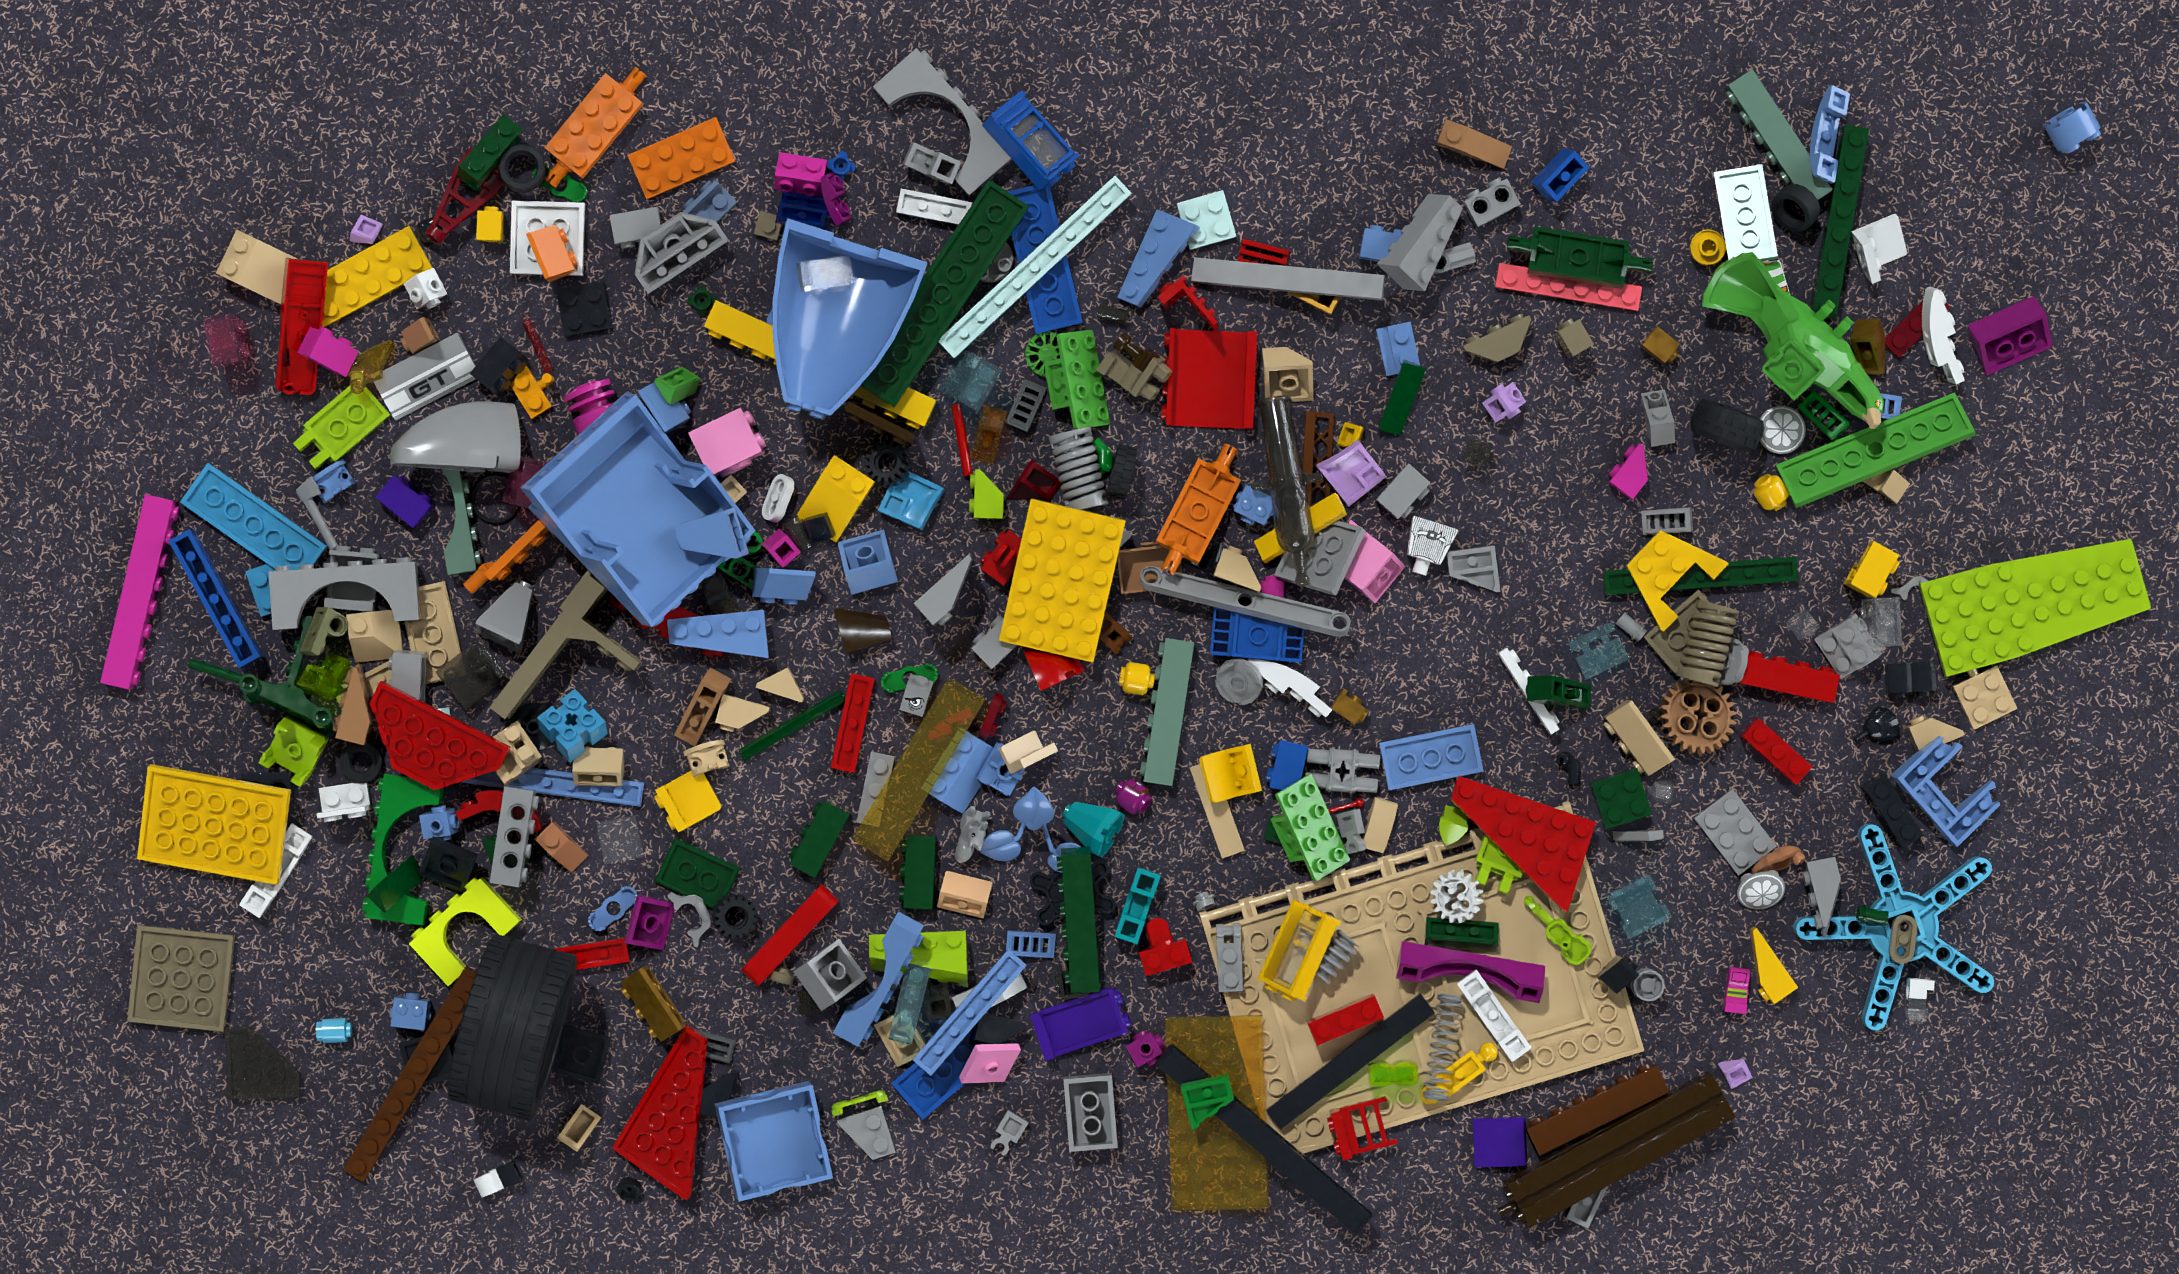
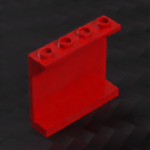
[1161,328,1257,429]

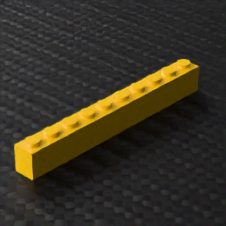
[704,300,937,429]

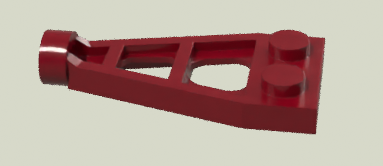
[425,148,505,245]

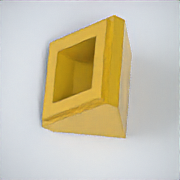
[1337,422,1364,448]

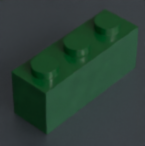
[457,114,522,191]
[788,800,851,878]
[899,835,936,909]

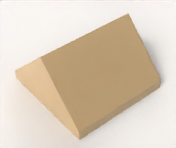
[874,1007,927,1067]

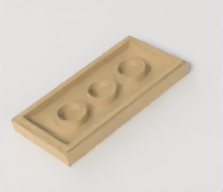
[404,581,467,684]

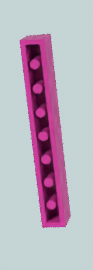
[100,494,180,689]

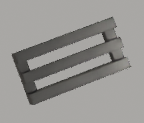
[693,1028,736,1064]

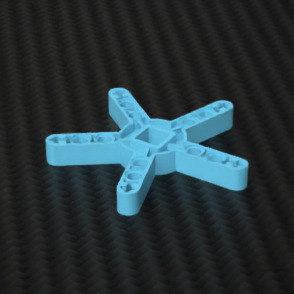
[1793,824,1994,1030]

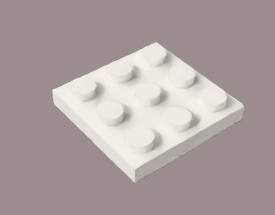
[510,201,585,276]

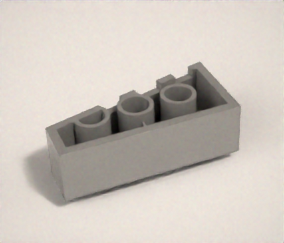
[1377,194,1463,291]

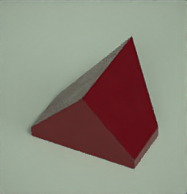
[1005,460,1062,501]

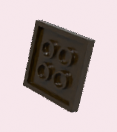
[845,402,917,447]

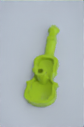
[1524,896,1592,965]

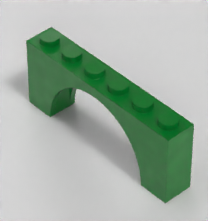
[362,773,444,925]

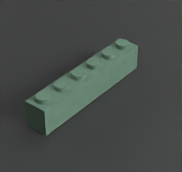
[1725,69,1832,206]
[1139,638,1194,786]

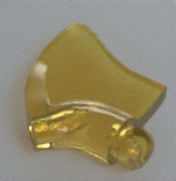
[347,340,395,394]

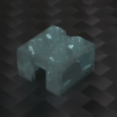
[1604,873,1672,939]

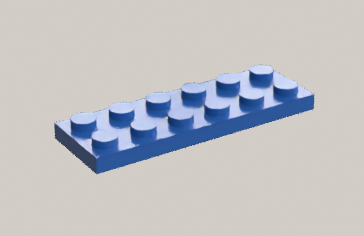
[1008,185,1083,334]

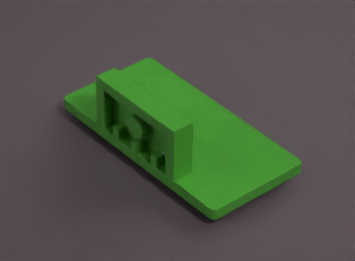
[1044,330,1110,430]
[1271,774,1350,881]

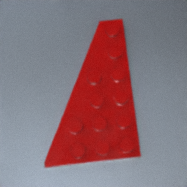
[1450,776,1596,912]
[612,1026,708,1200]

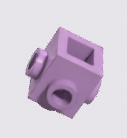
[1482,382,1526,423]

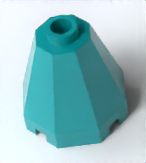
[1062,802,1125,857]

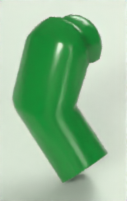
[1091,438,1113,475]

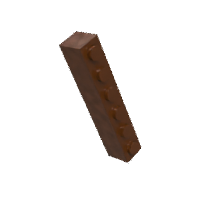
[1525,1062,1670,1156]

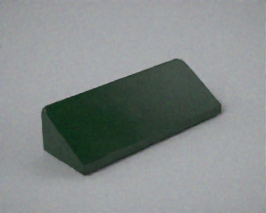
[1378,360,1426,435]
[367,854,423,913]
[1424,917,1499,952]

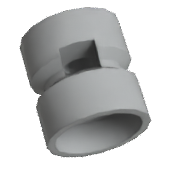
[1630,968,1665,1001]

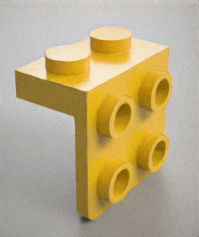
[1199,744,1262,803]
[654,771,721,832]

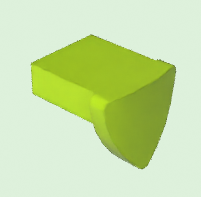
[1439,805,1468,845]

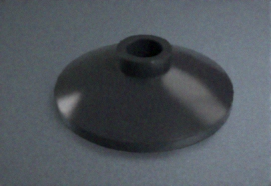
[510,702,553,750]

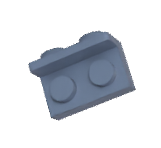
[682,180,738,222]

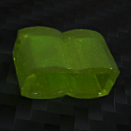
[1367,1059,1418,1087]

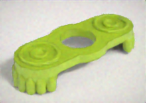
[831,1090,889,1117]

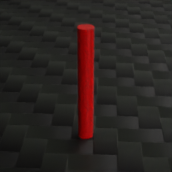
[951,404,973,477]

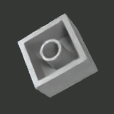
[793,939,867,1011]

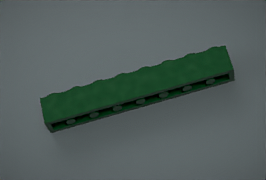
[1810,125,1869,322]

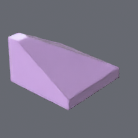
[350,215,383,244]
[1718,1059,1753,1089]

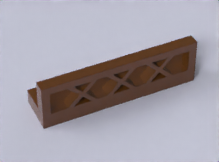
[1300,411,1334,509]

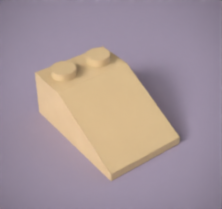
[216,230,297,304]

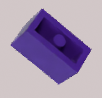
[375,475,434,528]

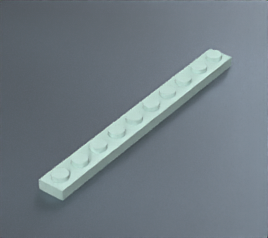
[939,176,1131,359]

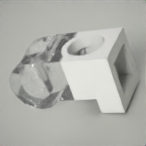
[1904,978,1935,1024]

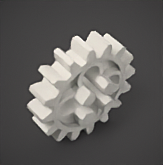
[1430,870,1483,923]

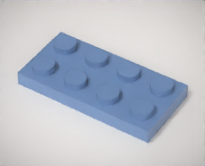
[1379,724,1484,790]

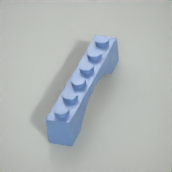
[833,912,924,1047]

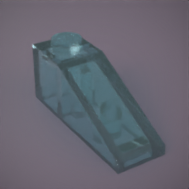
[888,963,931,1045]

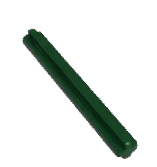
[739,691,845,760]

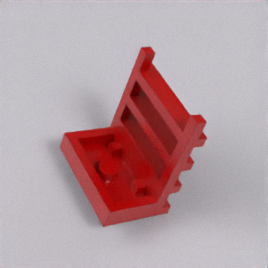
[1158,275,1219,331]
[1327,1096,1398,1161]

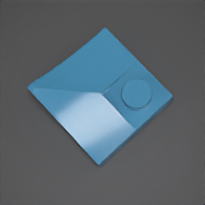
[878,471,945,531]

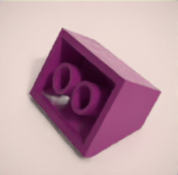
[1967,296,2053,376]

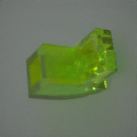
[297,653,352,700]

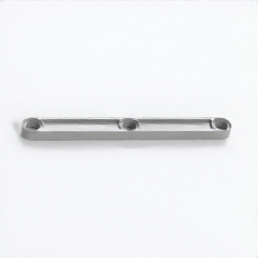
[1140,566,1351,637]

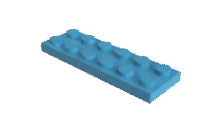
[180,463,327,570]

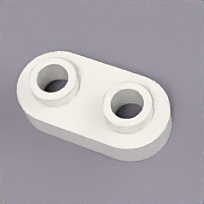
[762,474,794,523]

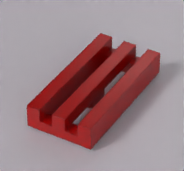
[1237,239,1289,266]

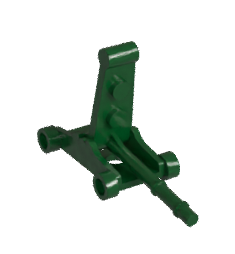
[188,616,335,737]

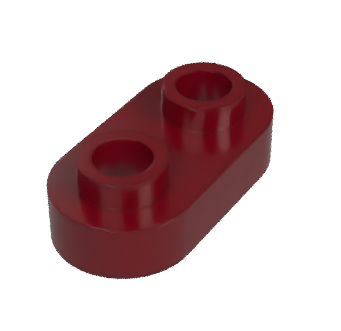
[978,692,1007,741]

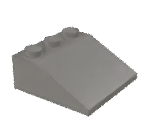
[914,555,973,626]

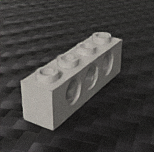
[490,786,539,887]

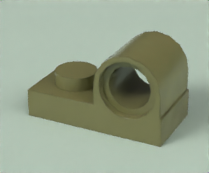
[299,607,348,656]

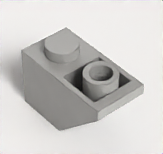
[1641,390,1675,447]

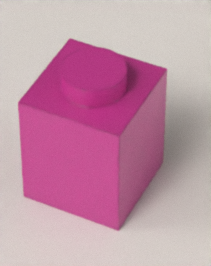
[761,529,801,568]

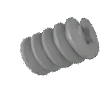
[1316,929,1359,984]

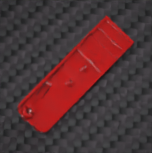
[275,258,328,395]

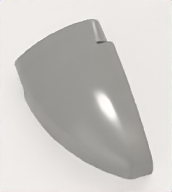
[390,401,521,473]

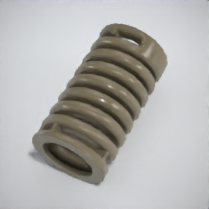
[1676,600,1740,687]

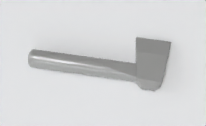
[296,476,339,550]

